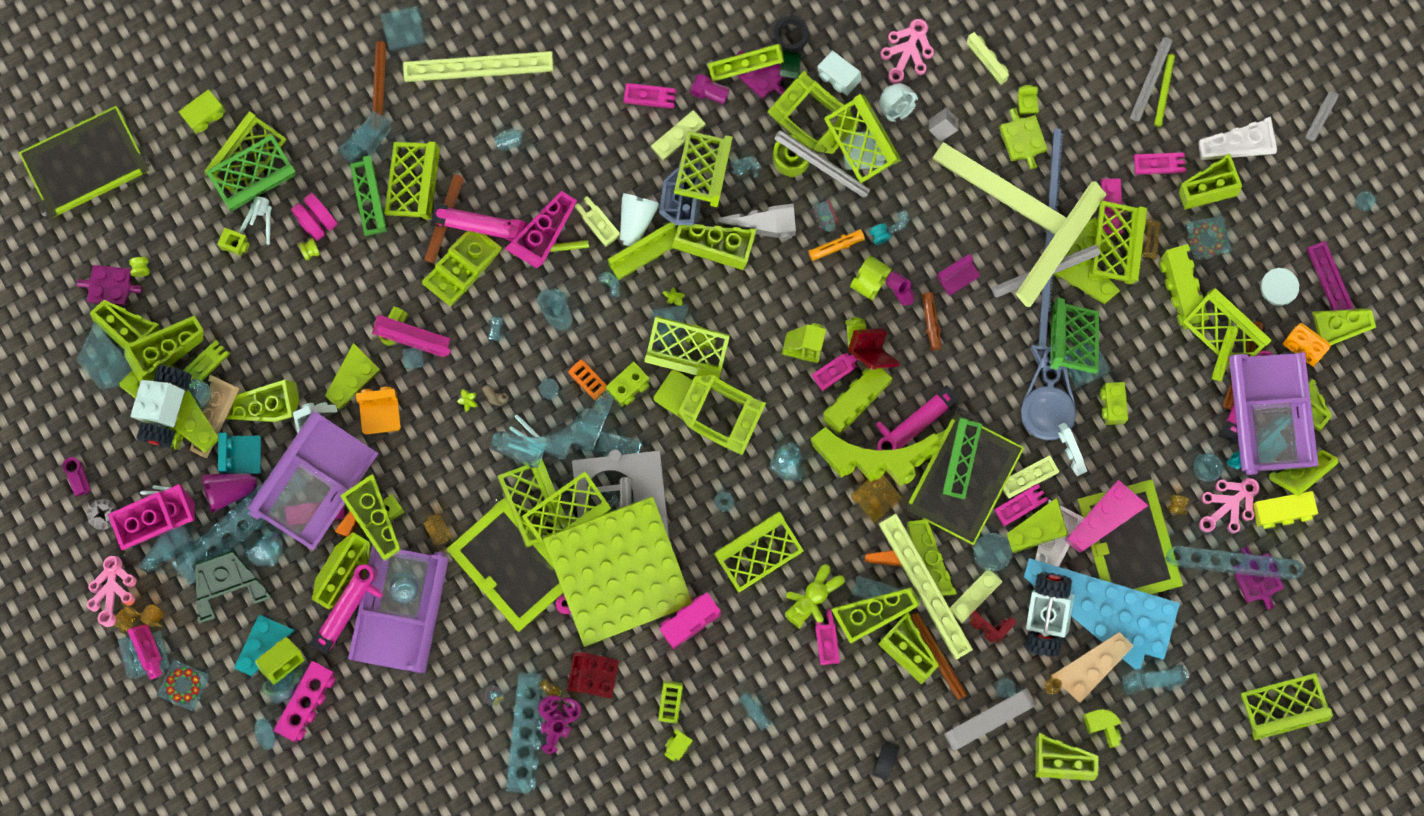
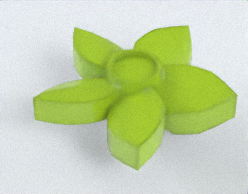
[663,287,685,306]
[457,389,478,412]

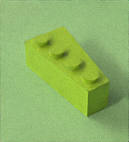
[671,224,757,270]
[1159,244,1209,330]
[124,315,204,383]

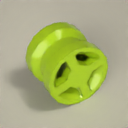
[299,238,320,261]
[129,257,150,277]

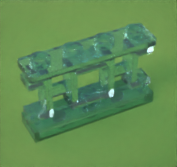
[1122,664,1188,696]

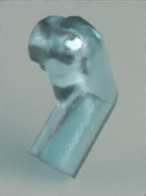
[887,210,910,235]
[599,272,620,297]

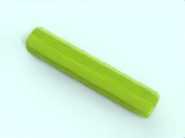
[1212,326,1238,382]

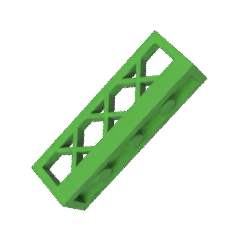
[350,155,387,236]
[942,418,982,499]

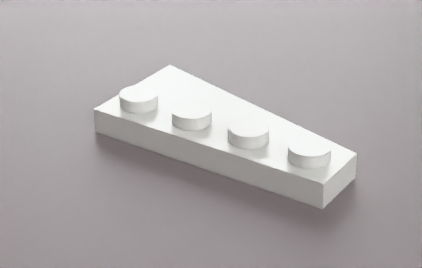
[1198,117,1277,160]
[1035,500,1084,567]

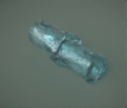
[738,692,772,731]

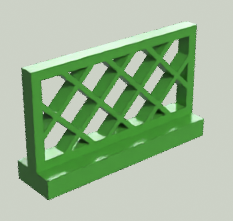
[206,135,296,212]
[1050,298,1099,374]

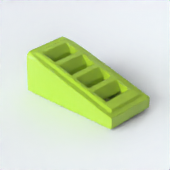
[658,680,683,724]

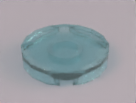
[973,533,1012,572]

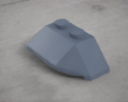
[659,162,703,225]

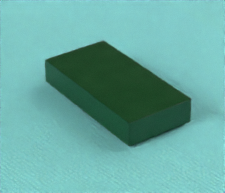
[780,51,801,79]

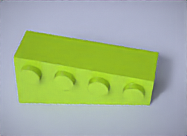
[823,368,893,436]
[340,474,401,561]
[831,587,921,644]

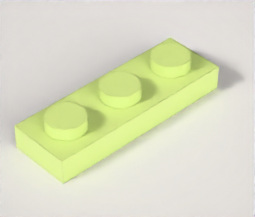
[966,32,1009,85]
[651,110,706,161]
[1000,455,1059,500]
[950,568,1002,624]

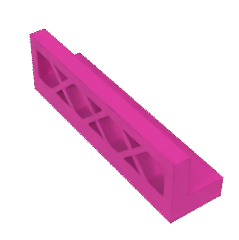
[372,315,451,357]

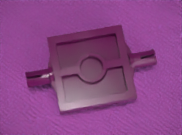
[736,47,785,100]
[77,265,143,307]
[1232,546,1284,610]

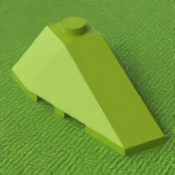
[226,380,300,422]

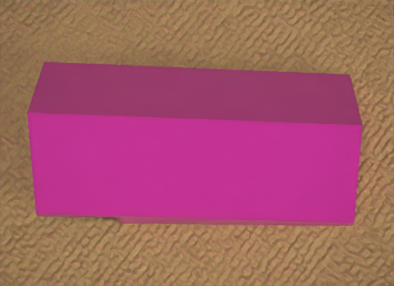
[108,484,195,550]

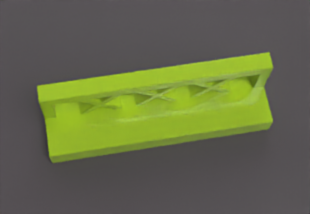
[608,222,676,281]

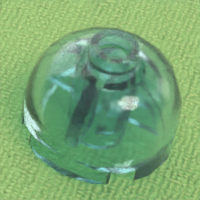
[770,442,804,481]
[243,531,283,567]

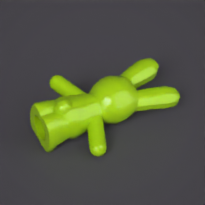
[785,564,845,629]

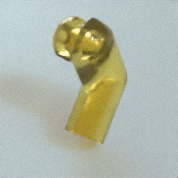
[539,679,561,696]

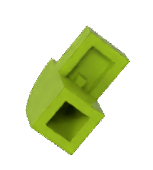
[1082,710,1121,748]

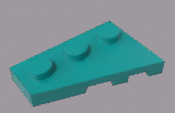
[234,615,295,677]

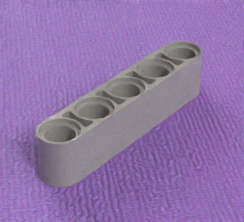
[944,688,1037,751]

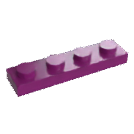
[1306,241,1354,311]

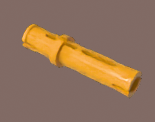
[808,229,865,262]

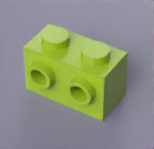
[179,89,226,134]
[606,362,650,407]
[1100,382,1128,425]
[255,637,305,685]

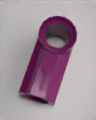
[690,74,730,105]
[885,271,915,306]
[62,457,92,497]

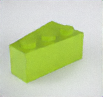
[782,323,826,363]
[878,612,939,684]
[1035,733,1098,781]

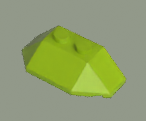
[312,532,370,609]

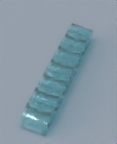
[1166,546,1304,580]

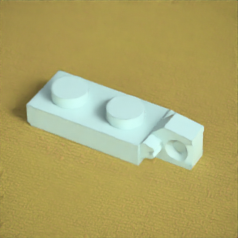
[1058,423,1087,476]

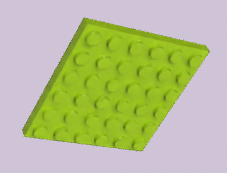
[543,496,692,647]

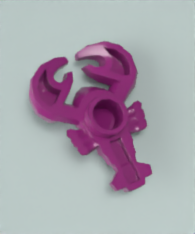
[538,695,581,754]

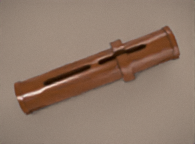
[921,292,943,351]

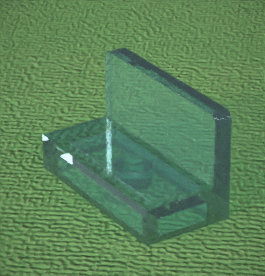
[351,110,392,156]

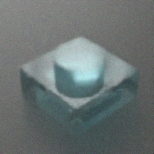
[402,348,424,370]

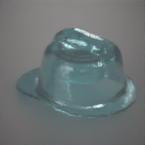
[537,287,572,330]
[261,665,303,705]

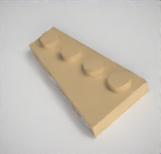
[190,375,240,458]
[1051,632,1134,702]

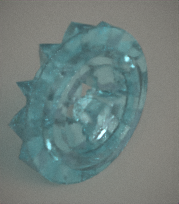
[255,718,275,750]

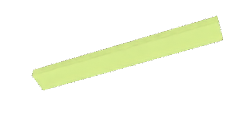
[403,51,554,82]
[933,142,1066,235]
[1016,181,1106,307]
[878,514,973,660]

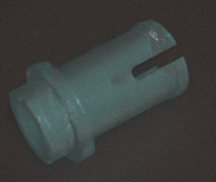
[488,317,504,342]

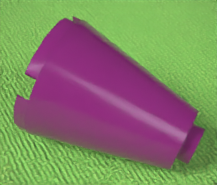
[202,473,257,513]

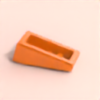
[568,359,607,401]
[335,511,358,537]
[864,550,902,567]

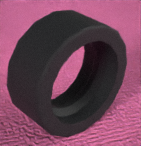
[773,15,809,53]
[872,740,900,781]

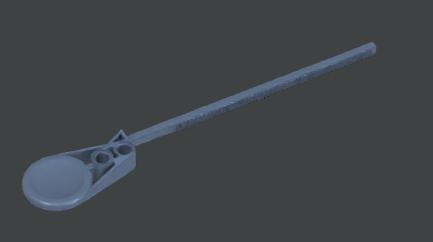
[1020,128,1076,441]

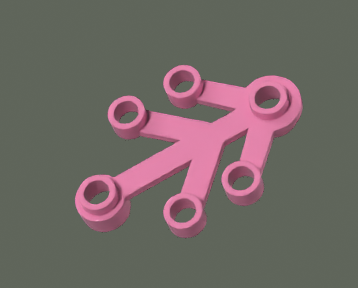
[881,19,934,84]
[1199,478,1259,533]
[87,556,137,627]

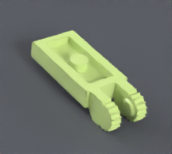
[575,196,620,247]

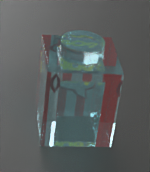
[812,199,838,232]

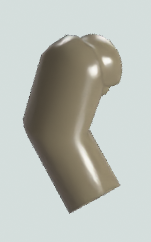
[482,384,509,406]

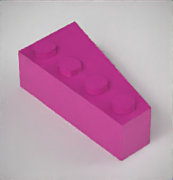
[1065,480,1148,553]

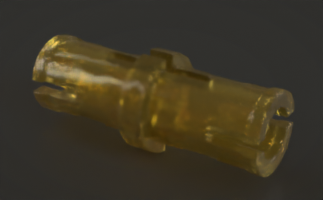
[1044,678,1062,694]

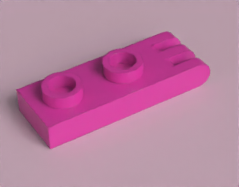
[624,83,676,109]
[1133,153,1186,175]
[994,484,1048,527]

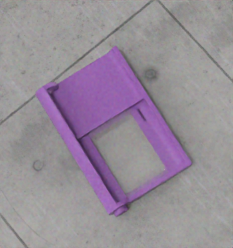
[1229,352,1318,475]
[248,411,378,550]
[348,544,449,674]

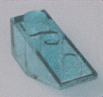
[139,524,196,572]

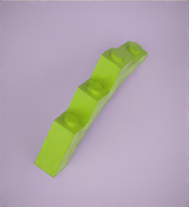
[811,427,940,487]

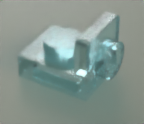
[730,156,760,179]

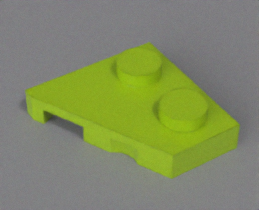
[1296,379,1332,432]

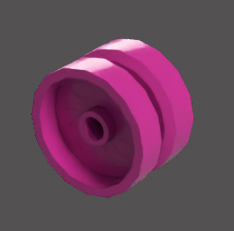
[291,193,338,241]

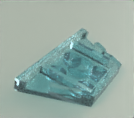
[76,322,132,390]

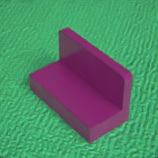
[937,254,980,296]

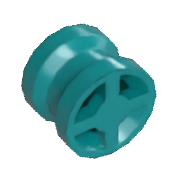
[869,223,892,245]

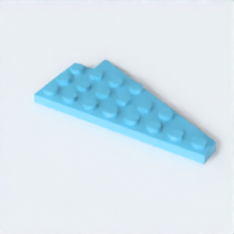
[1023,558,1180,672]

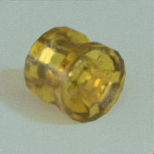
[1167,495,1190,515]
[113,610,136,634]

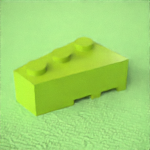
[1179,153,1242,210]
[90,300,160,349]

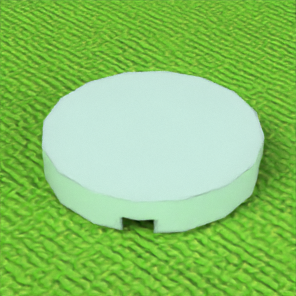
[1260,268,1299,306]

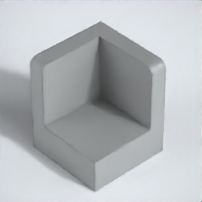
[929,107,958,141]

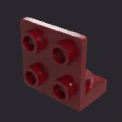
[848,328,900,370]
[968,610,1017,644]
[567,652,618,699]

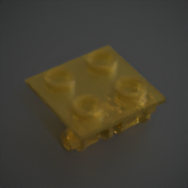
[851,475,902,523]
[120,602,163,628]

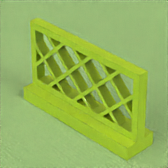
[824,94,901,183]
[205,111,287,193]
[674,131,733,207]
[384,142,440,220]
[1091,201,1147,284]
[1182,288,1272,366]
[644,316,730,379]
[498,458,568,548]
[522,471,613,555]
[713,512,804,593]
[1240,673,1333,740]

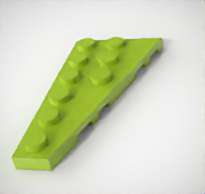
[119,365,218,453]

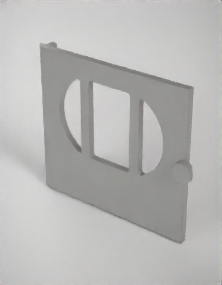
[572,450,671,543]

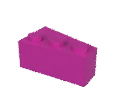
[659,593,721,649]

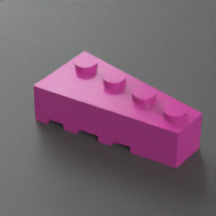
[505,191,577,268]

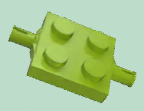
[999,108,1048,169]

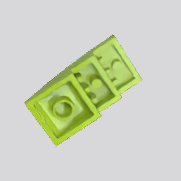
[422,231,502,307]

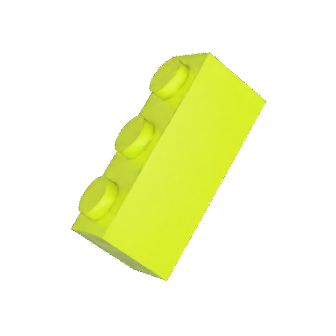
[1253,491,1318,529]

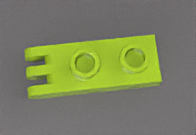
[183,340,230,389]

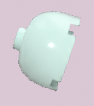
[879,84,918,121]

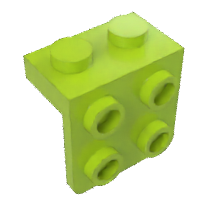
[654,370,692,420]

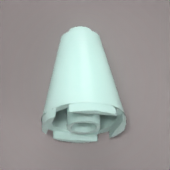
[620,193,659,246]

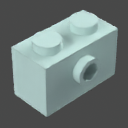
[817,51,862,95]

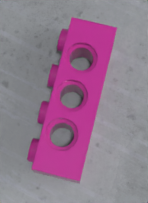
[273,661,336,743]

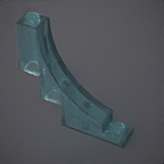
[491,395,614,468]

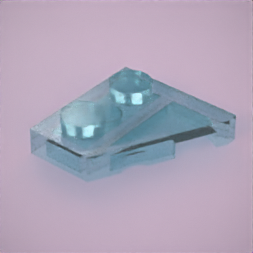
[652,305,688,348]

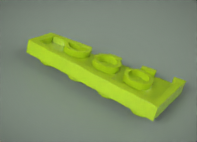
[907,520,957,599]

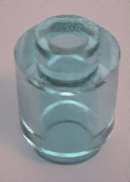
[494,128,523,151]

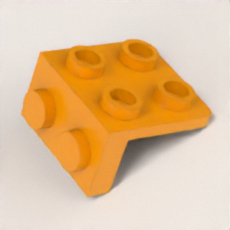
[1282,323,1331,367]
[356,387,401,435]

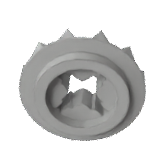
[86,499,118,530]

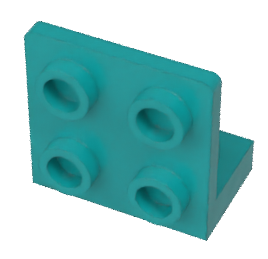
[218,433,261,474]

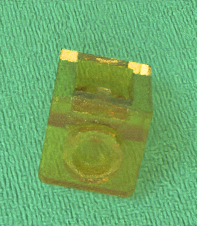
[423,514,453,547]

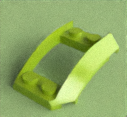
[767,71,855,154]
[678,375,766,455]

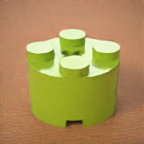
[773,134,810,178]
[850,255,892,301]

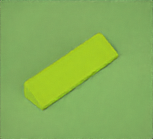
[708,44,784,82]

